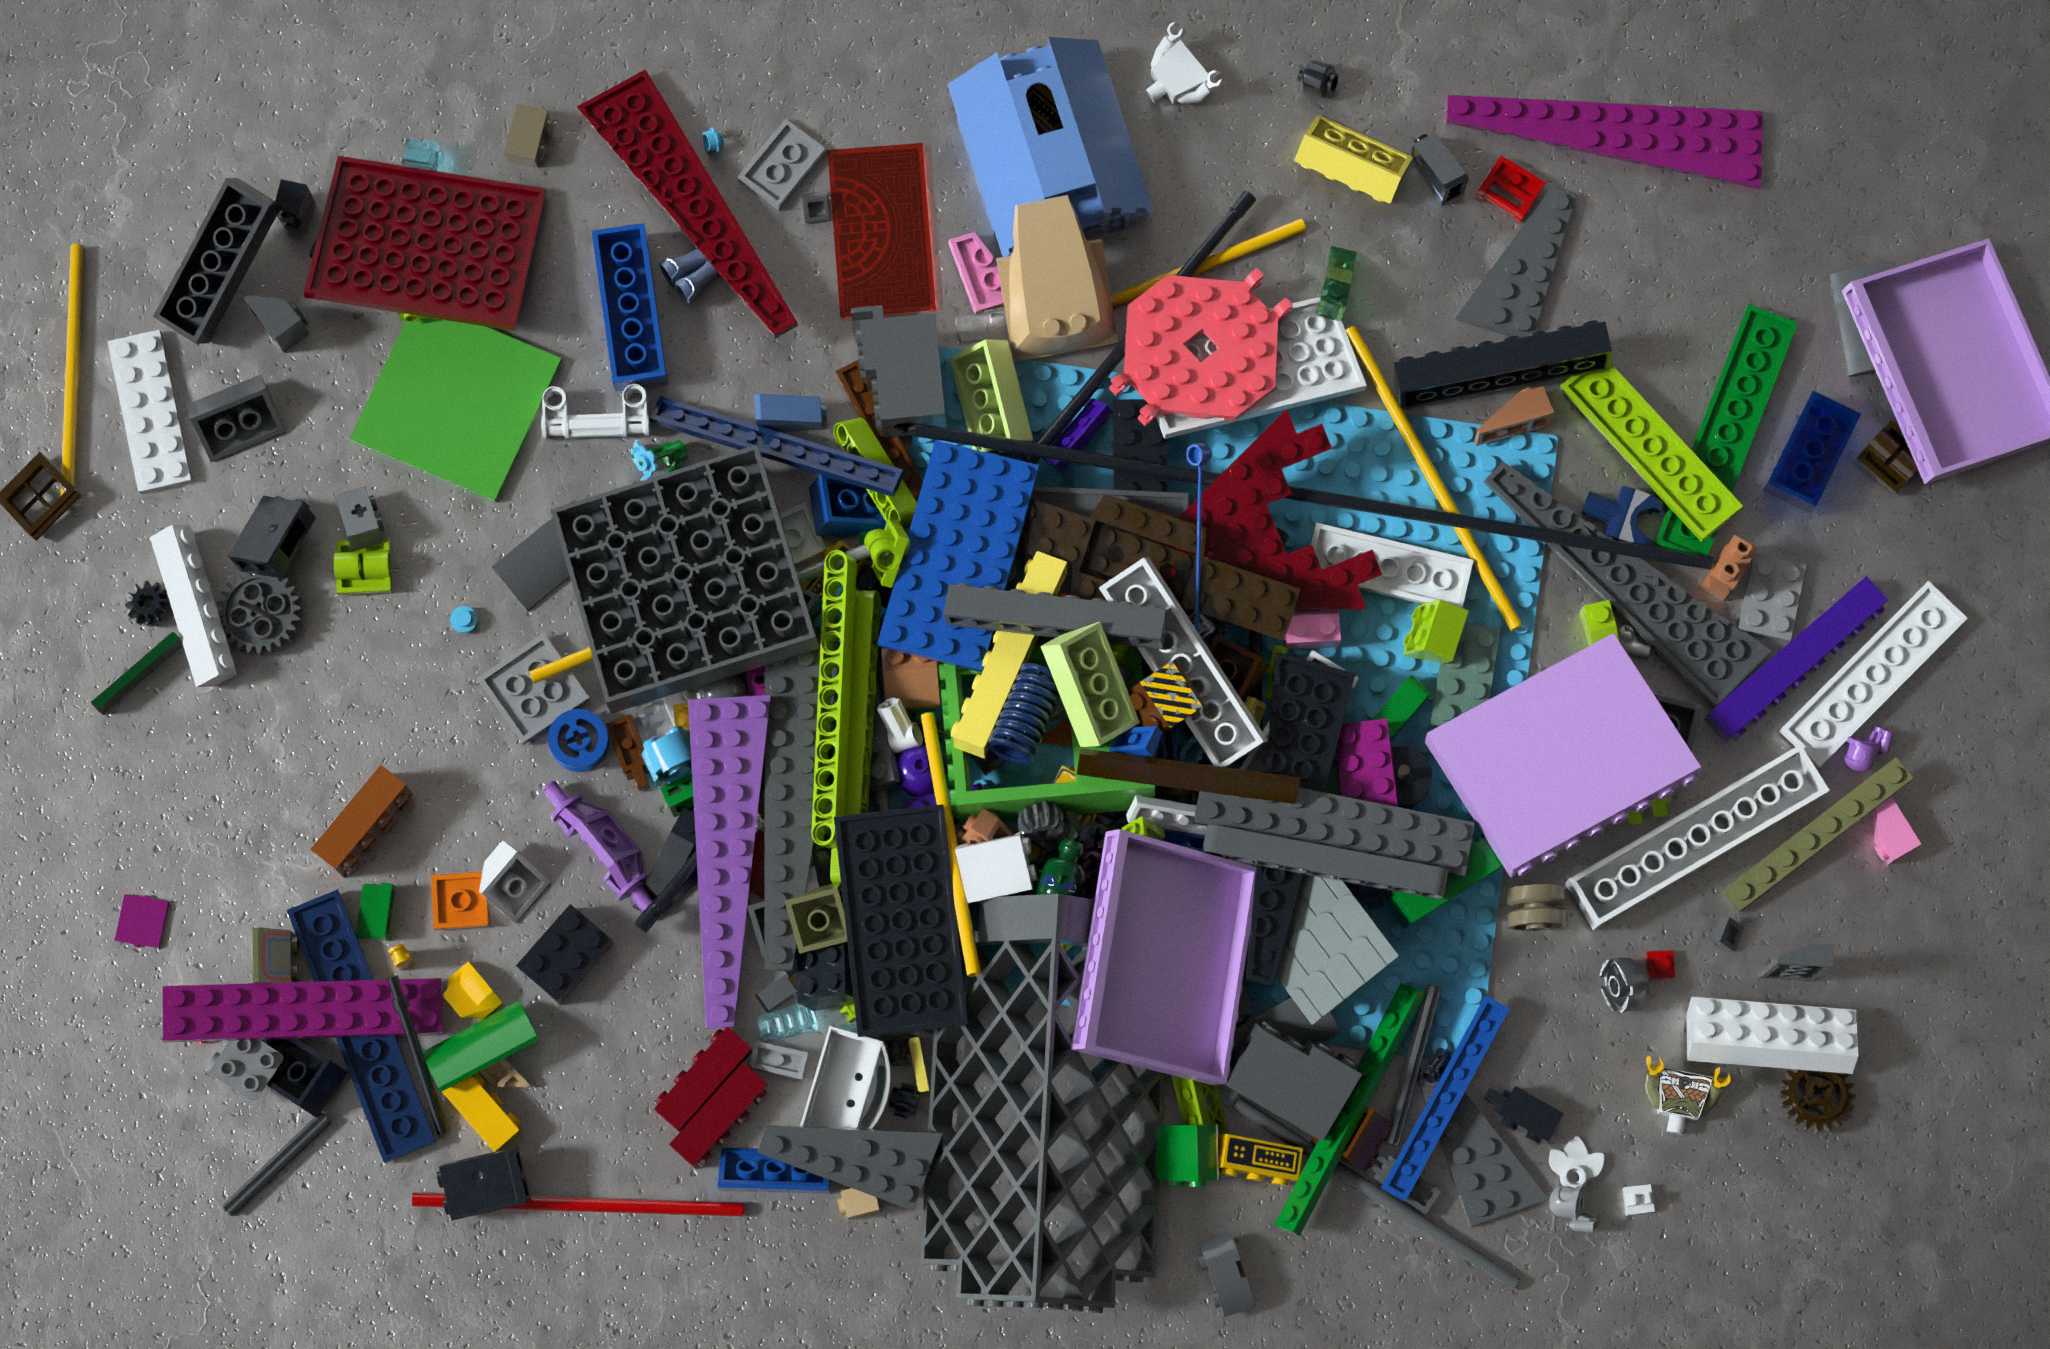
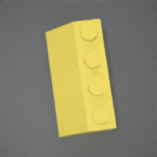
[1294,114,1413,204]

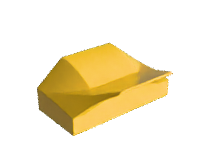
[443,961,503,1020]

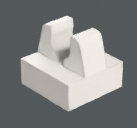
[1622,1184,1655,1216]

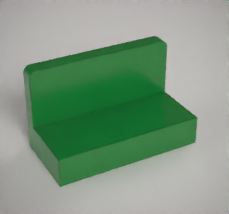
[356,882,396,941]

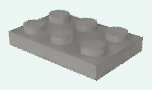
[1737,553,1807,643]

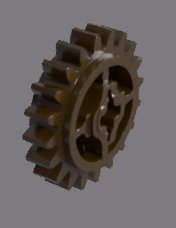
[1778,1069,1856,1134]

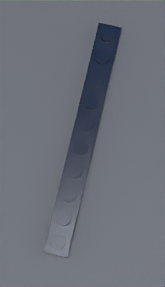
[649,396,904,497]

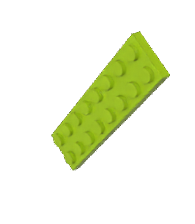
[1560,364,1743,542]

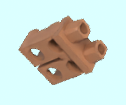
[1700,535,1758,601]

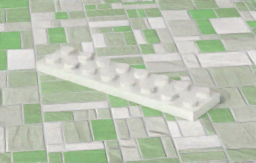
[1779,581,1967,769]

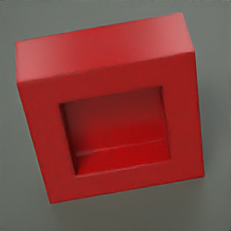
[1645,950,1675,980]

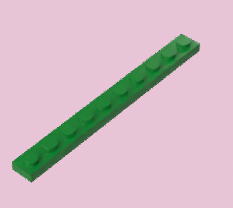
[1274,983,1426,1236]

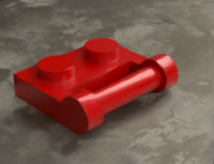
[1475,155,1546,223]

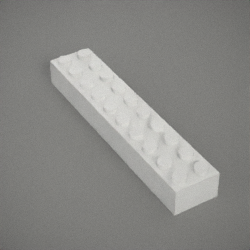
[1565,744,1830,931]

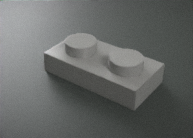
[749,1041,809,1080]

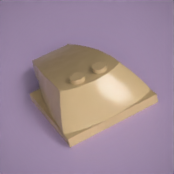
[996,195,1118,362]

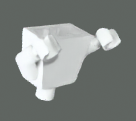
[1145,21,1226,104]

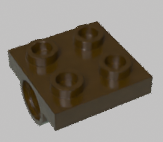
[1854,420,1918,495]

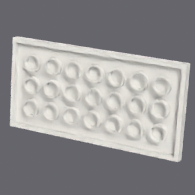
[1156,294,1367,439]

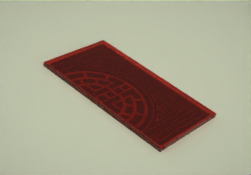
[827,143,936,318]

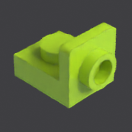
[1122,816,1165,840]

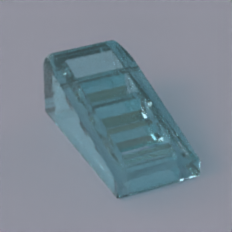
[756,1004,818,1043]

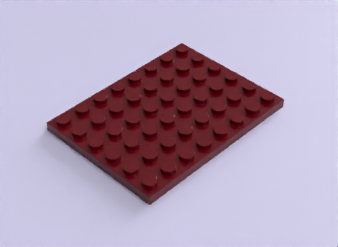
[304,156,546,331]

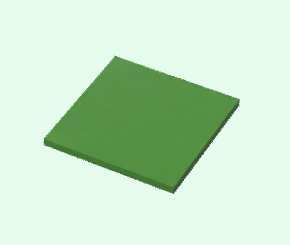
[350,318,562,502]

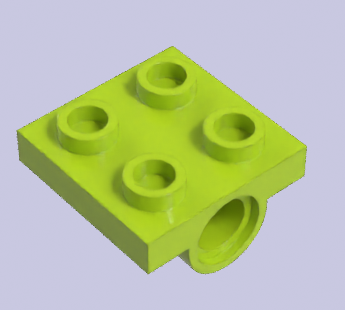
[864,518,910,588]
[334,538,392,595]

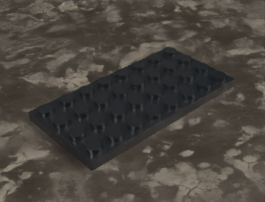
[834,804,969,1037]

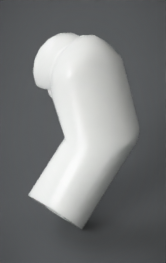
[1618,625,1652,659]

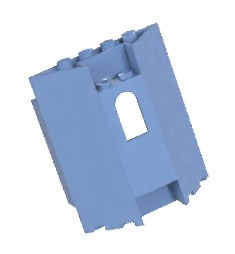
[947,37,1155,257]

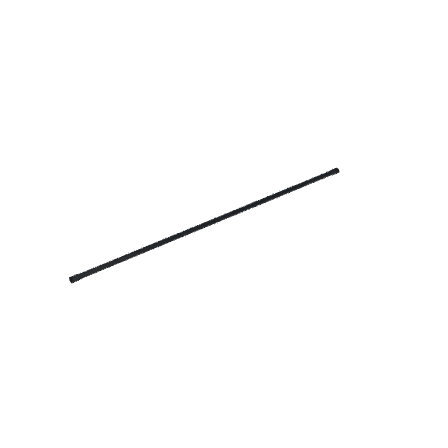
[634,190,1256,933]

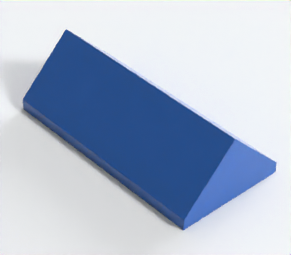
[717,1148,831,1194]

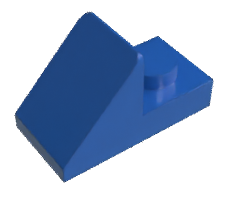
[1109,726,1163,758]

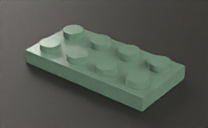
[1430,623,1500,727]

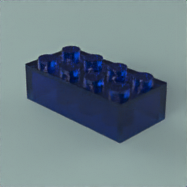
[1762,390,1861,514]

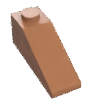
[1474,386,1554,446]

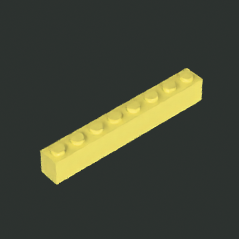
[951,551,1067,759]

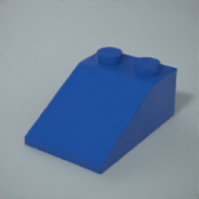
[809,475,887,537]

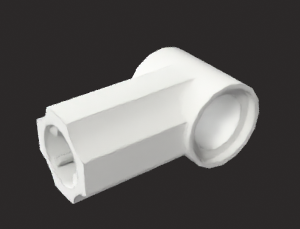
[877,697,923,753]

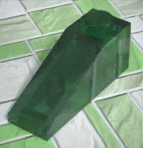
[1315,245,1357,321]

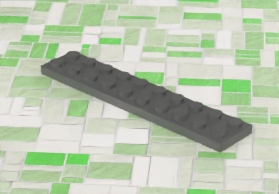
[1193,788,1475,878]

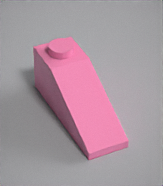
[1871,797,1921,864]

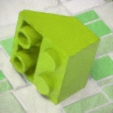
[1403,599,1468,664]

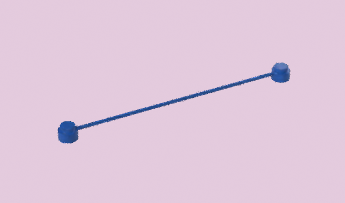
[1181,443,1212,737]

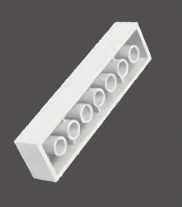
[1099,557,1268,768]

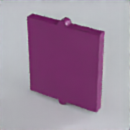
[114,894,169,949]

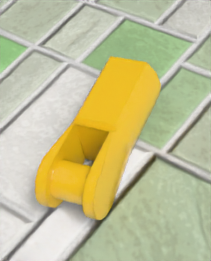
[388,944,415,970]

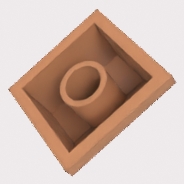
[881,648,940,710]

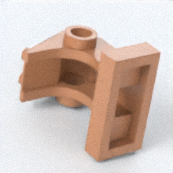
[956,809,1016,845]

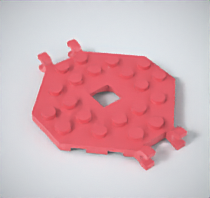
[1109,268,1293,426]

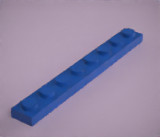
[1380,995,1510,1202]

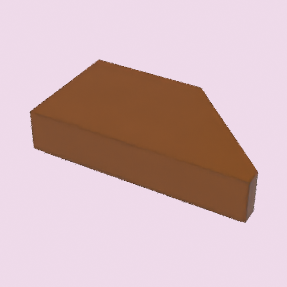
[1040,717,1073,748]

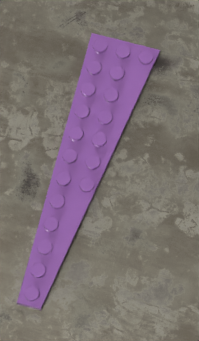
[688,695,771,1028]

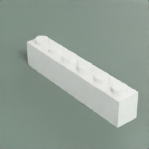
[150,525,237,687]

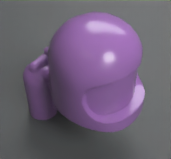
[1844,726,1894,772]

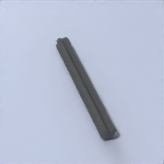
[222,1112,331,1216]

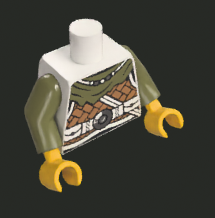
[1645,1056,1731,1135]

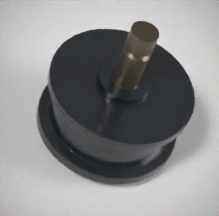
[1392,746,1432,809]

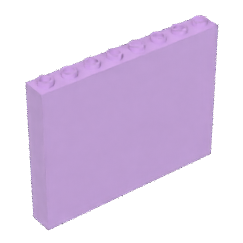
[1842,238,2050,484]
[1425,633,1701,878]
[1071,829,1256,1085]

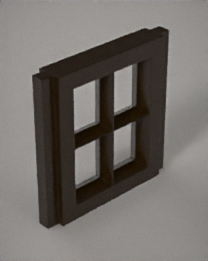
[0,452,82,541]

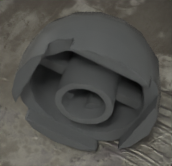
[1600,957,1651,1013]

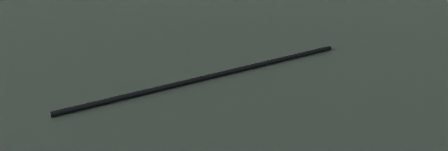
[914,423,1713,570]

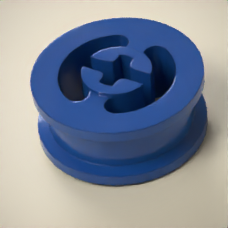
[548,709,609,772]

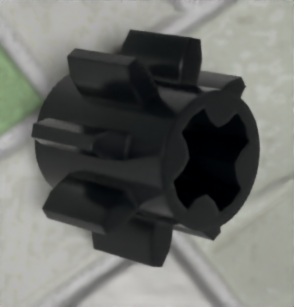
[888,1083,920,1118]

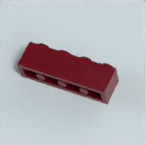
[654,1027,753,1133]
[669,1062,769,1169]

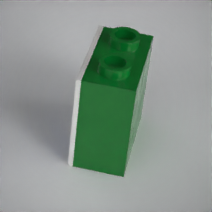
[1156,1124,1219,1187]

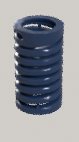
[987,663,1060,765]

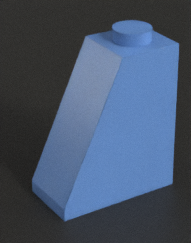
[754,394,827,432]

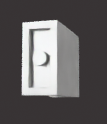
[955,832,1038,903]

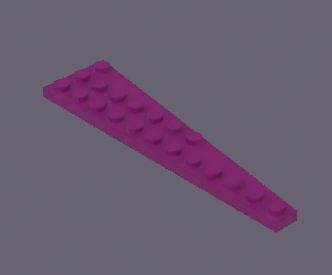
[1446,95,1763,190]

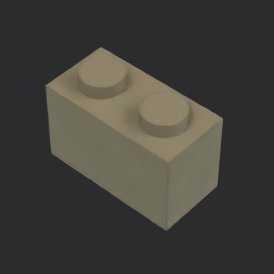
[504,104,553,168]

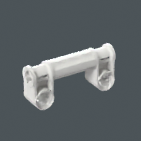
[541,384,650,439]

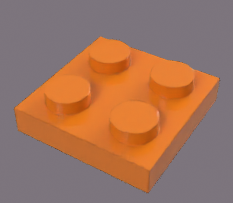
[431,872,489,931]

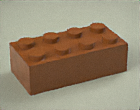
[311,765,413,878]

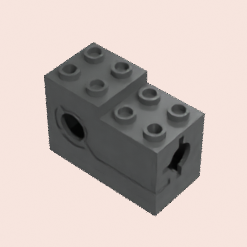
[856,313,946,438]
[1226,1021,1362,1141]

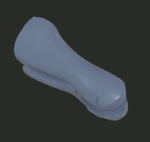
[659,249,719,304]

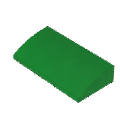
[422,1000,539,1092]

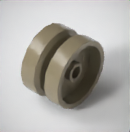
[1506,884,1569,931]

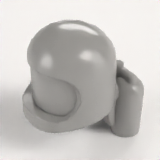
[1549,1185,1599,1233]

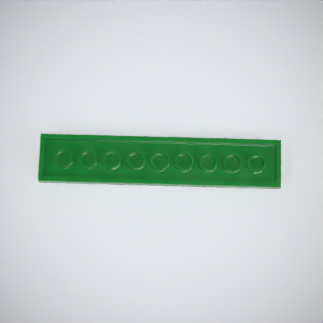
[1654,304,1798,556]

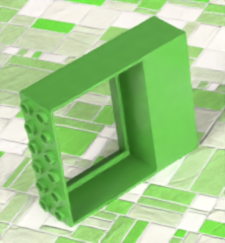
[939,645,1155,826]

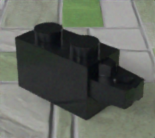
[1483,1086,1564,1145]

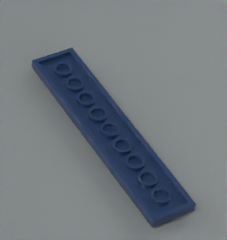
[287,889,437,1164]

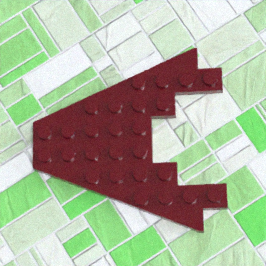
[1154,410,1383,610]

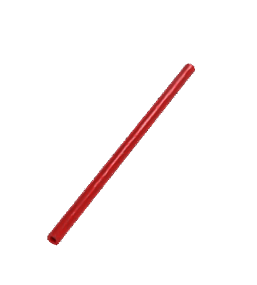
[412,1193,744,1217]

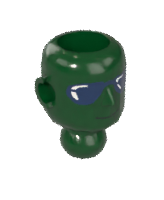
[1035,839,1088,898]

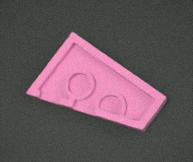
[948,232,1004,315]

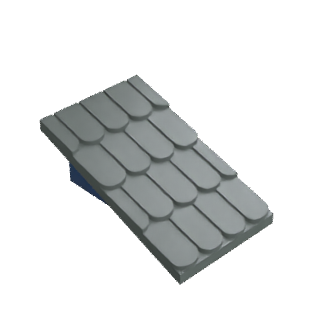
[1251,864,1399,1025]

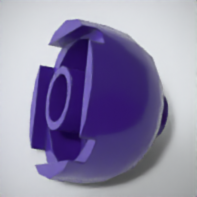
[896,743,948,797]

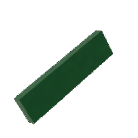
[91,632,183,715]

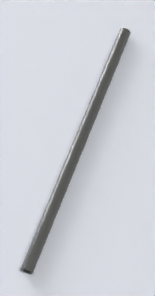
[1233,1097,1520,1290]

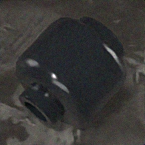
[1298,60,1339,98]

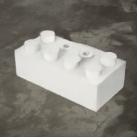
[800,1026,891,1129]

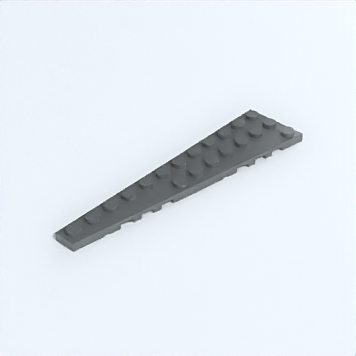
[1484,462,1772,708]
[765,645,840,971]

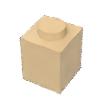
[837,1188,880,1220]

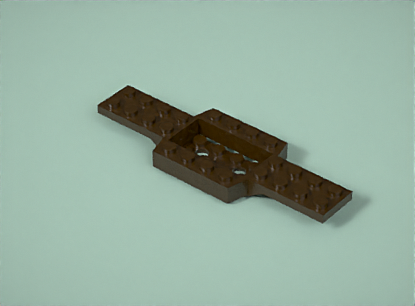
[1017,494,1302,641]

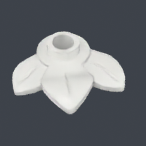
[1549,1136,1604,1189]

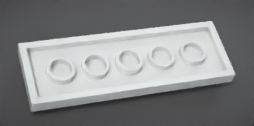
[107,329,193,494]
[1311,523,1473,608]

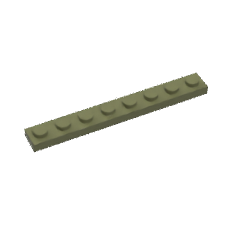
[1723,757,1913,912]

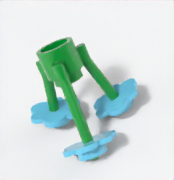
[631,440,689,481]

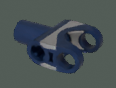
[1581,486,1667,547]

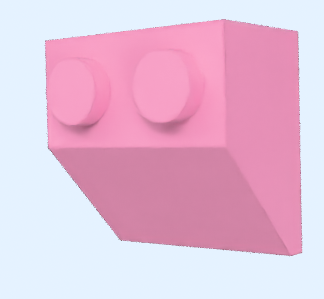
[1284,608,1341,650]

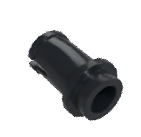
[1420,1048,1452,1083]

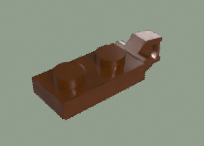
[606,714,650,792]

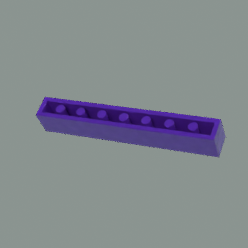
[1704,576,1888,743]

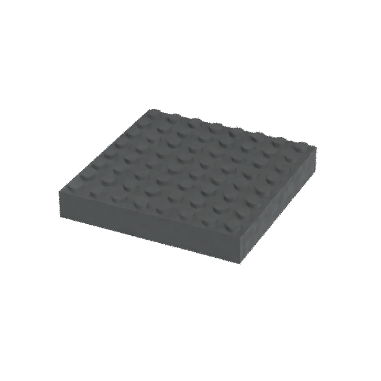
[551,445,820,714]

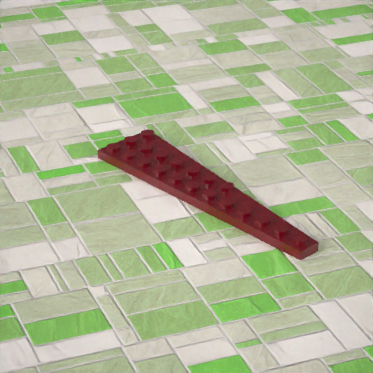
[577,69,798,338]

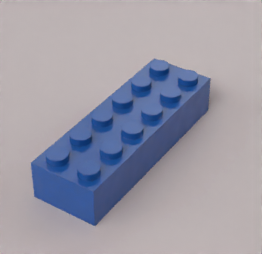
[592,223,668,391]

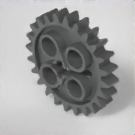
[217,572,304,656]

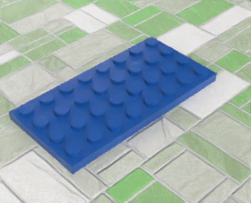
[877,440,1040,672]

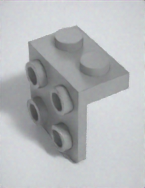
[207,1040,284,1101]

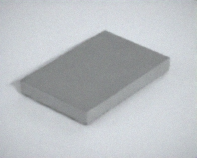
[737,118,828,211]

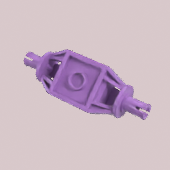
[542,780,654,912]

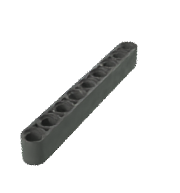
[1202,825,1449,899]

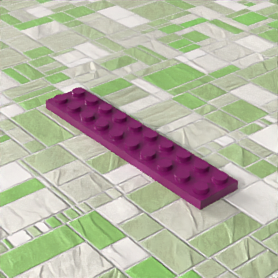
[163,978,442,1042]

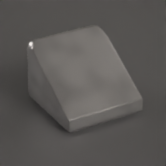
[801,191,831,224]

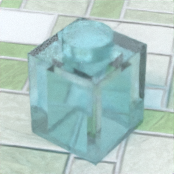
[401,138,444,171]

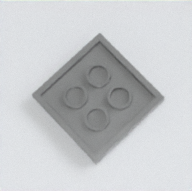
[477,633,590,745]

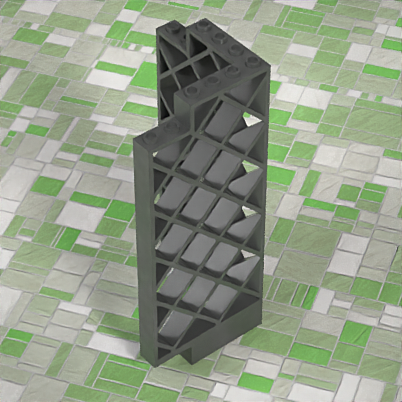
[920,894,1166,1313]

